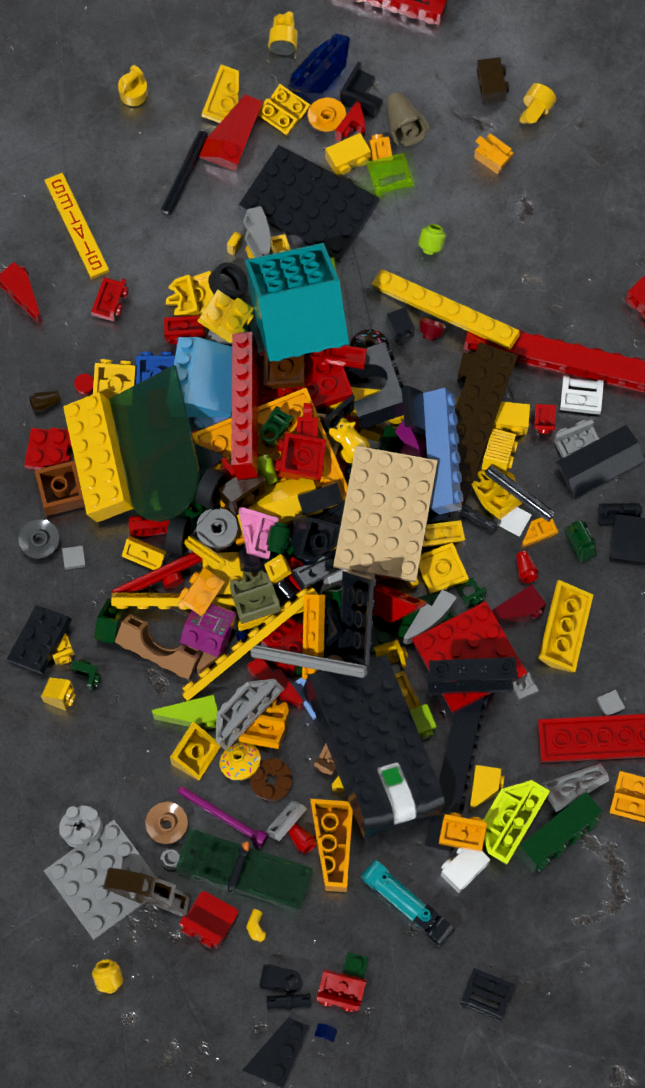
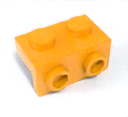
[178,568,224,616]
[439,812,487,852]

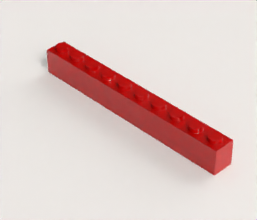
[464,329,645,392]

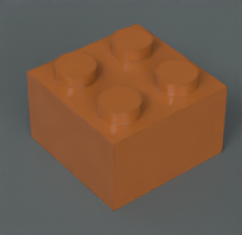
[34,460,85,516]

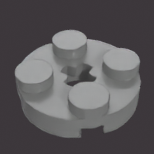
[196,508,238,551]
[59,806,103,848]

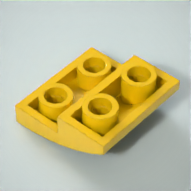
[258,84,311,136]

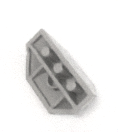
[215,679,284,751]

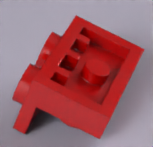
[128,513,170,538]

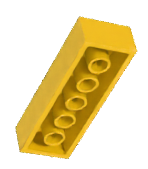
[63,392,134,523]

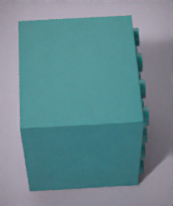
[245,243,349,362]

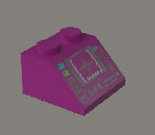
[179,603,237,657]

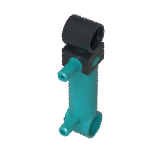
[361,860,455,947]

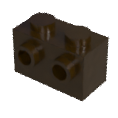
[476,57,509,104]
[218,472,270,515]

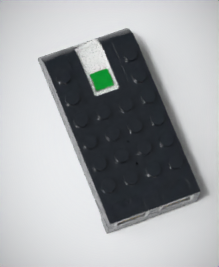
[302,655,445,838]

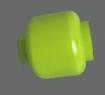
[418,224,446,255]

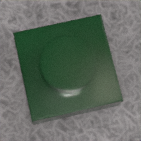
[342,952,369,979]

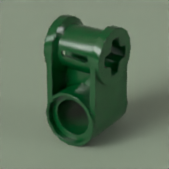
[261,406,295,448]

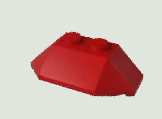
[372,582,426,623]

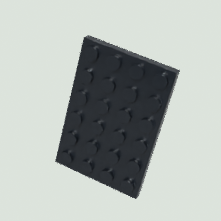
[238,144,380,262]

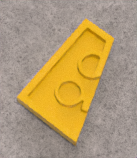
[201,64,239,123]

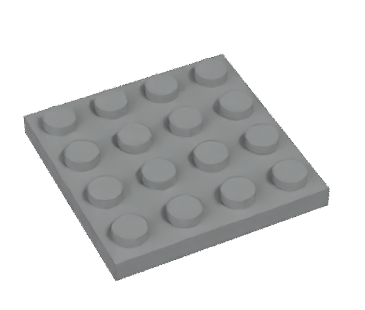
[44,820,157,941]

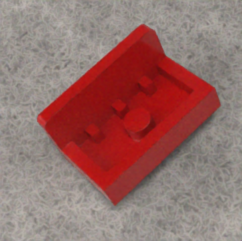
[91,277,129,322]
[164,315,205,344]
[316,969,367,1012]

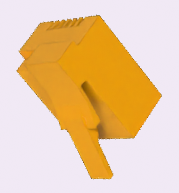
[474,134,514,174]

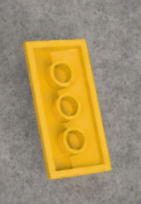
[237,478,323,534]
[538,580,593,673]

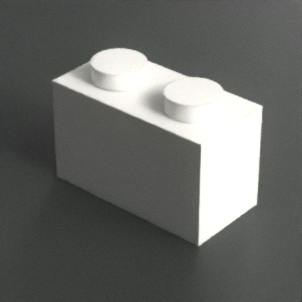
[441,848,491,893]

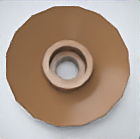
[145,802,188,844]

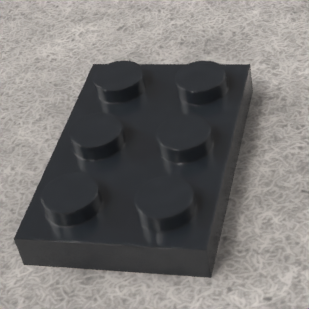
[7,605,72,674]

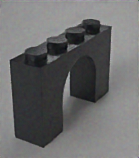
[343,342,404,429]

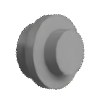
[161,848,182,870]

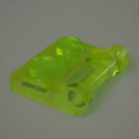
[366,152,414,197]

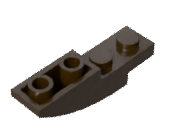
[103,868,191,917]

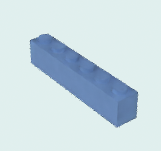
[423,388,463,514]

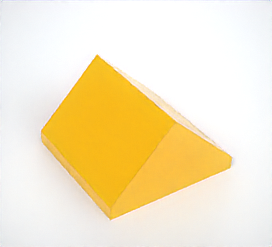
[170,722,221,780]

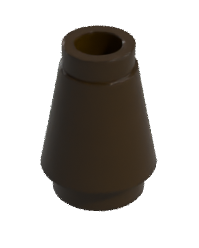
[29,390,61,412]

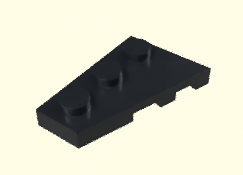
[242,1017,309,1088]

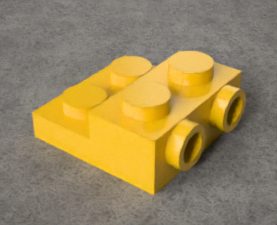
[198,290,254,344]
[93,359,136,406]

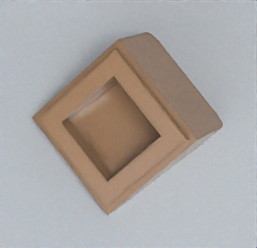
[197,652,219,674]

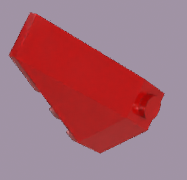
[199,94,263,172]

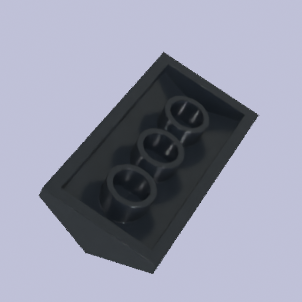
[556,425,644,498]

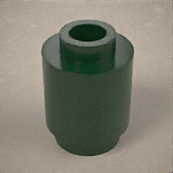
[266,522,290,554]

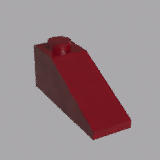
[492,584,546,624]

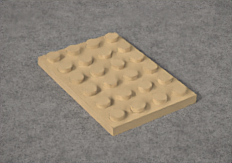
[333,446,438,583]

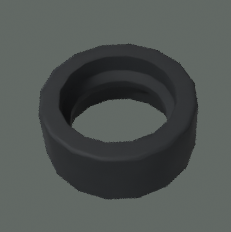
[208,262,248,301]
[195,467,228,509]
[165,515,191,555]

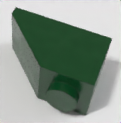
[94,598,126,643]

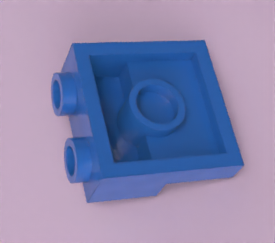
[136,352,175,396]

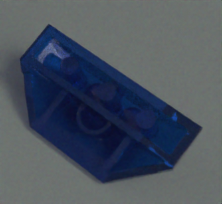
[288,33,350,93]

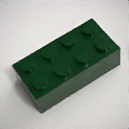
[516,792,603,873]

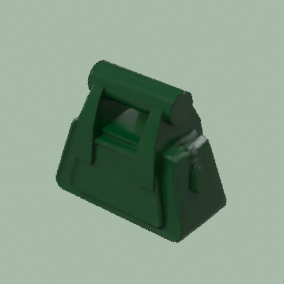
[564,520,597,562]

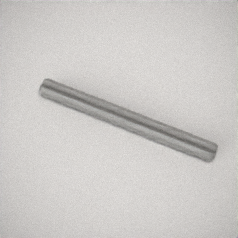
[251,646,367,678]

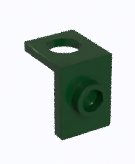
[455,577,487,608]

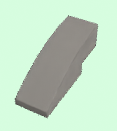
[243,206,270,258]
[403,589,457,645]

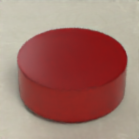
[74,374,94,395]
[162,572,184,589]

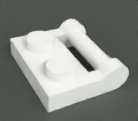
[560,375,604,414]

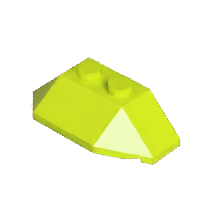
[483,780,550,864]

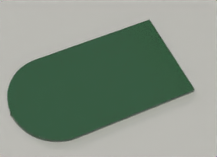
[109,365,200,522]

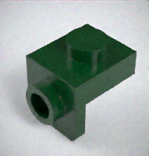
[71,659,101,691]

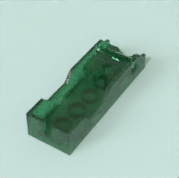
[176,828,313,914]

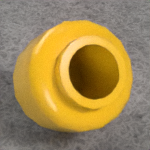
[92,959,123,994]

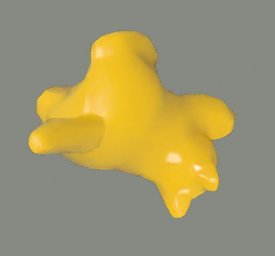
[329,418,370,463]

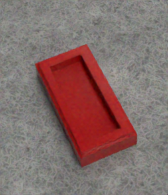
[324,345,367,369]

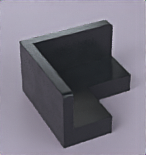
[340,62,383,119]

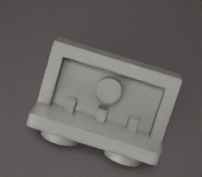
[554,419,599,458]

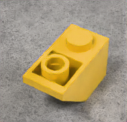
[41,678,76,711]

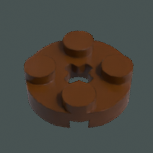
[250,758,293,802]

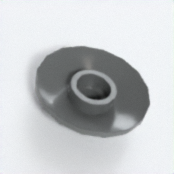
[18,519,60,559]

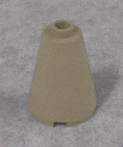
[386,92,430,146]

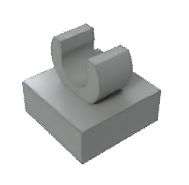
[513,672,539,701]

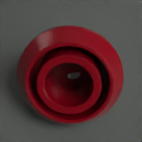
[420,317,446,341]

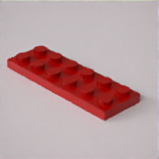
[538,714,645,763]

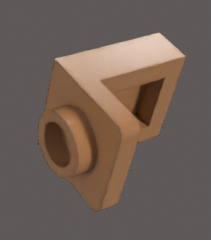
[314,743,336,775]

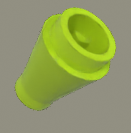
[258,454,279,486]

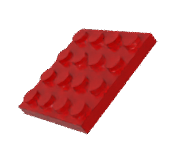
[412,601,527,713]

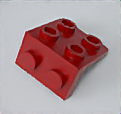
[261,617,303,677]
[179,891,238,949]

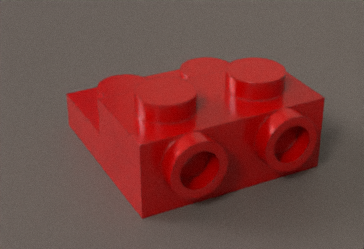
[24,427,72,470]
[275,433,326,481]

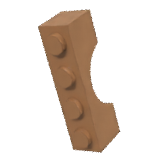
[115,614,203,680]

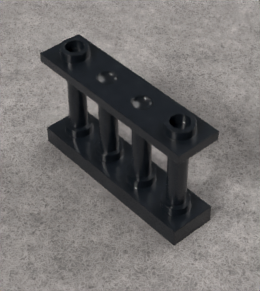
[427,657,517,695]

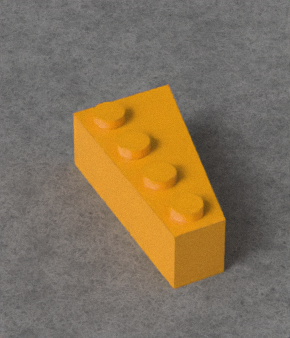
[310,799,353,892]

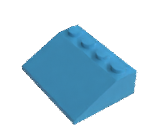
[167,337,232,417]

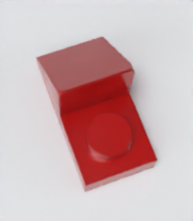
[335,102,366,142]

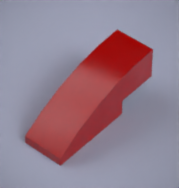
[247,658,304,709]

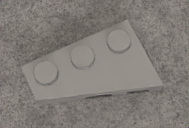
[541,763,609,812]

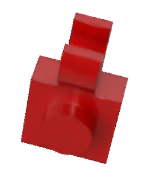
[297,403,319,438]

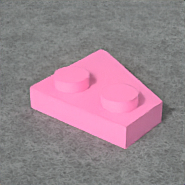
[239,507,279,559]

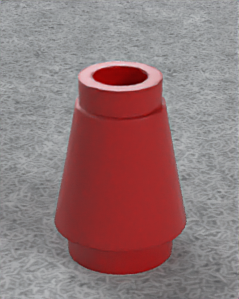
[516,551,539,583]
[288,822,317,854]

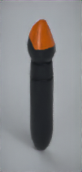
[228,841,249,893]

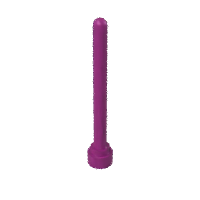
[178,786,269,849]

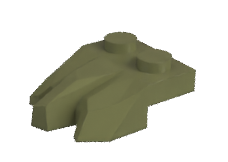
[230,570,281,624]

